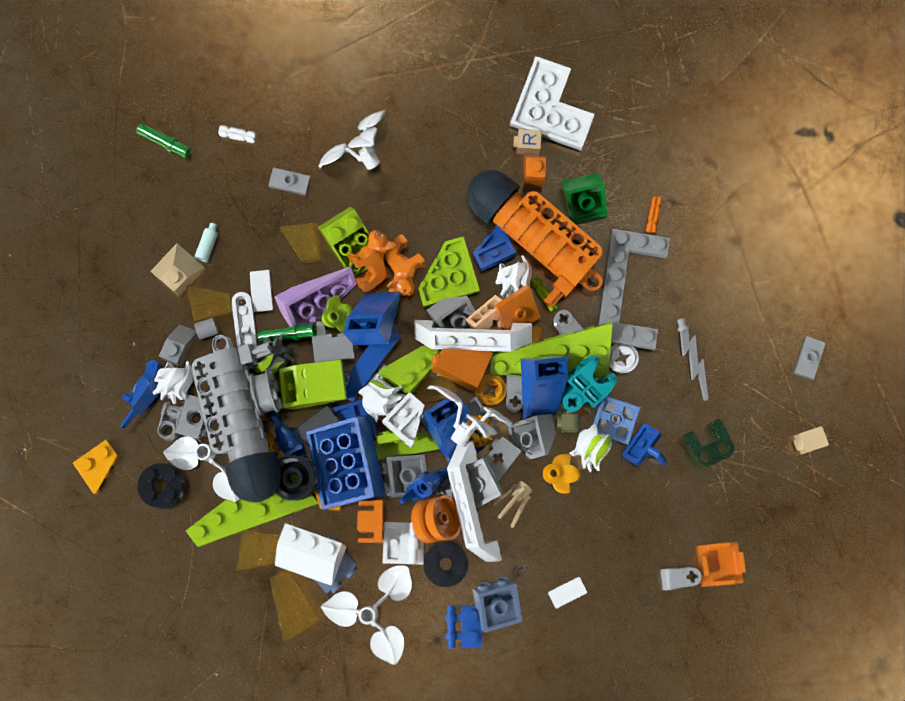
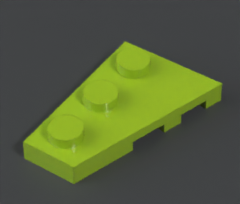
[378,345,442,394]

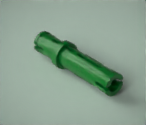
[136,122,192,158]
[258,324,317,343]

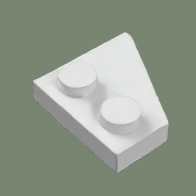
[382,392,424,448]

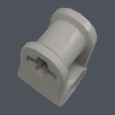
[553,310,584,334]
[505,374,523,413]
[157,402,184,442]
[660,567,701,590]

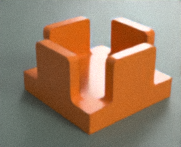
[357,500,385,543]
[696,542,746,587]

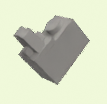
[312,321,356,363]

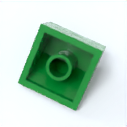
[561,173,608,224]

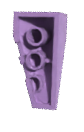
[275,267,357,327]

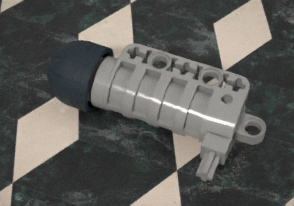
[192,335,281,503]

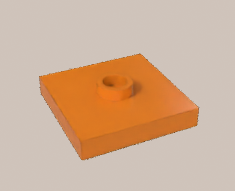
[494,285,541,330]

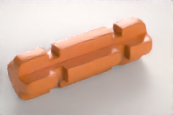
[646,196,663,234]

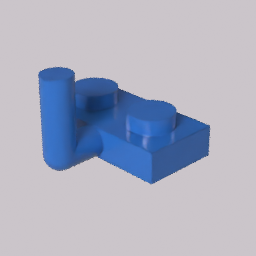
[622,423,667,467]

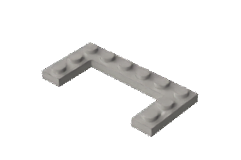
[598,229,670,350]

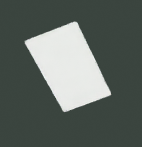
[548,577,587,608]

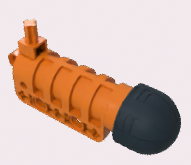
[467,170,602,308]

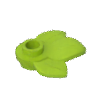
[322,295,354,333]

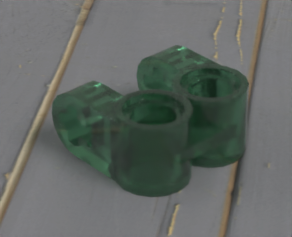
[683,419,735,468]

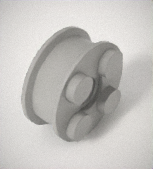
[249,369,283,417]

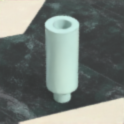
[195,223,218,262]

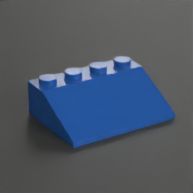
[306,417,385,510]

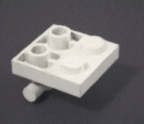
[383,522,424,565]

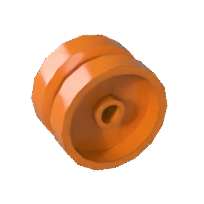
[411,495,461,544]

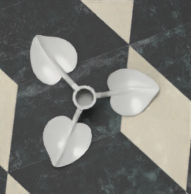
[319,110,386,170]
[427,386,513,447]
[163,427,240,502]
[321,566,412,665]

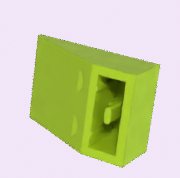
[318,207,369,277]
[279,360,347,410]

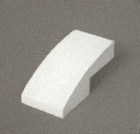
[250,270,274,312]

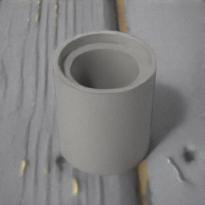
[194,317,219,340]

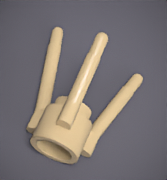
[492,481,532,528]

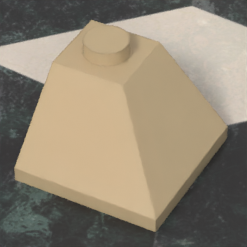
[151,244,206,297]

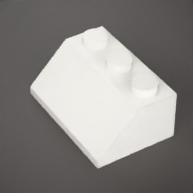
[275,523,346,586]

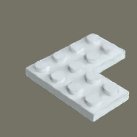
[510,57,594,150]

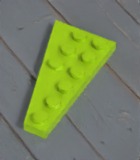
[490,321,613,378]

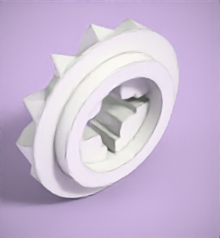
[609,344,639,374]

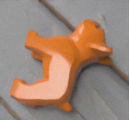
[348,230,397,292]
[384,234,425,296]

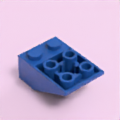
[343,292,401,345]
[521,355,568,419]
[421,393,485,463]

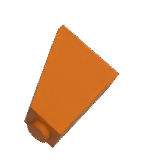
[523,154,546,192]
[431,349,493,391]

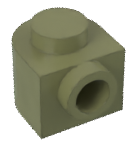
[556,411,581,433]

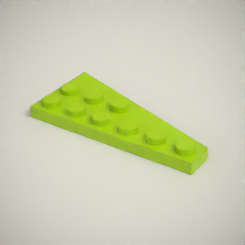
[186,456,318,547]

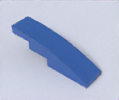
[346,330,401,402]

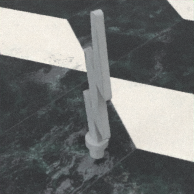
[677,318,708,401]

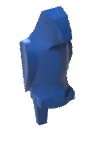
[120,360,163,429]
[268,410,307,458]
[399,466,448,504]

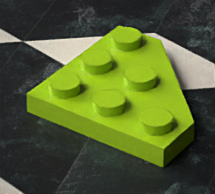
[418,236,480,308]

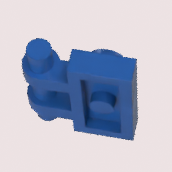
[445,606,482,648]

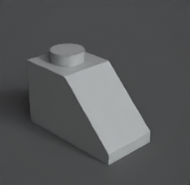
[159,324,197,367]

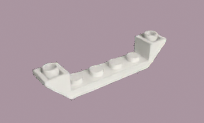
[414,320,532,352]
[447,441,502,562]

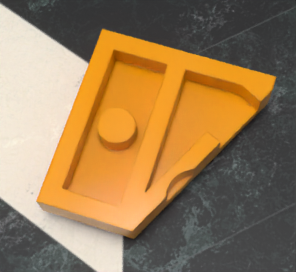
[73,440,119,495]

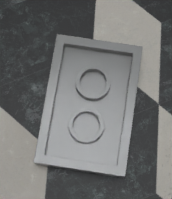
[437,457,504,509]

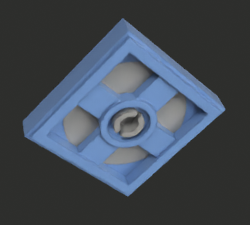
[593,396,641,445]

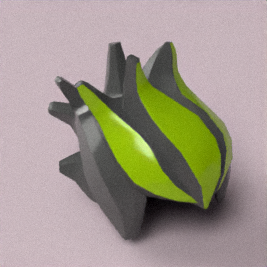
[253,334,295,375]

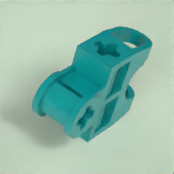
[561,355,618,412]

